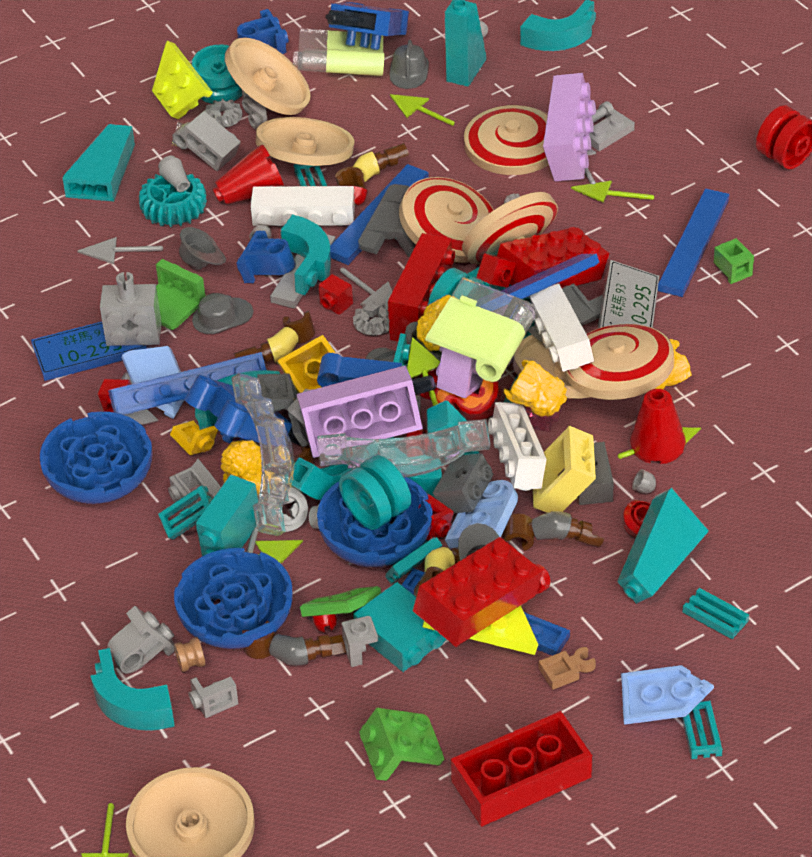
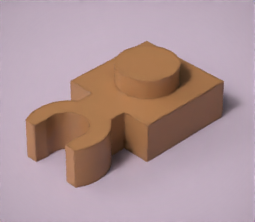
[538,647,596,690]

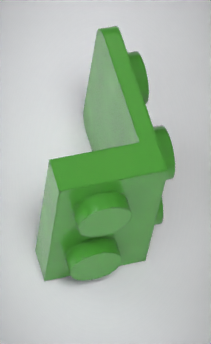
[156,259,205,330]
[359,708,444,781]

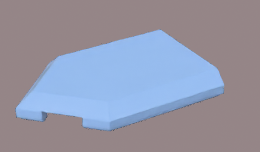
[121,346,185,419]
[621,665,714,725]

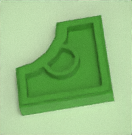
[300,586,381,617]

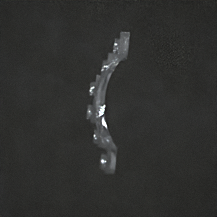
[232,373,294,536]
[317,419,491,478]

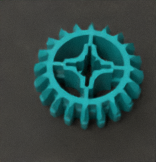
[139,173,207,228]

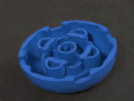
[40,412,152,504]
[317,475,433,567]
[174,548,293,649]

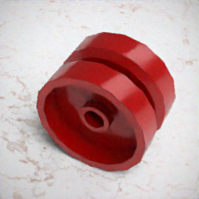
[756,105,812,170]

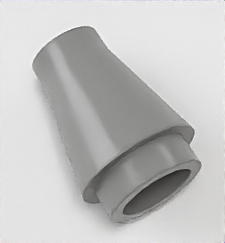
[158,156,190,192]

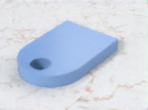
[445,480,518,548]

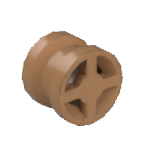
[174,637,205,672]

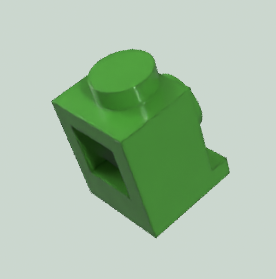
[713,238,754,284]

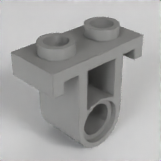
[107,606,174,673]

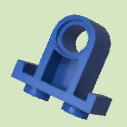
[237,9,289,54]
[236,231,296,283]

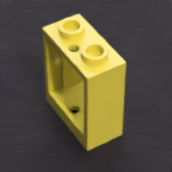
[533,426,596,513]

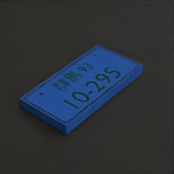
[31,321,147,381]

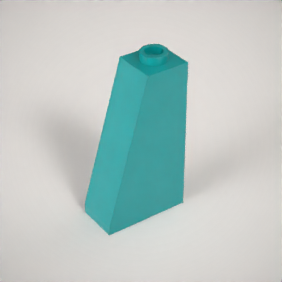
[445,0,486,87]
[62,124,135,202]
[617,488,709,603]

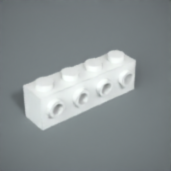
[251,186,355,226]
[527,284,594,372]
[488,402,546,491]

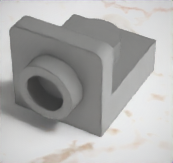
[341,616,378,667]
[188,677,239,718]

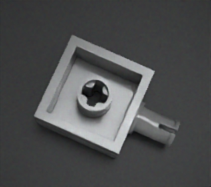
[100,272,162,346]

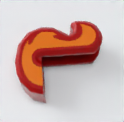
[434,379,501,421]

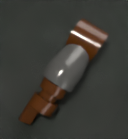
[502,511,604,551]
[242,621,346,666]

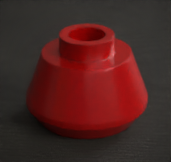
[623,500,650,537]

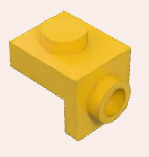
[170,421,218,456]

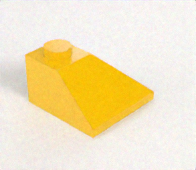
[277,335,335,393]

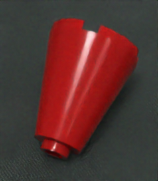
[212,144,284,205]
[630,389,686,464]

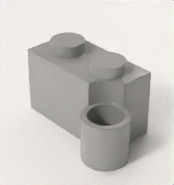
[172,111,241,171]

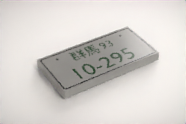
[598,260,659,328]

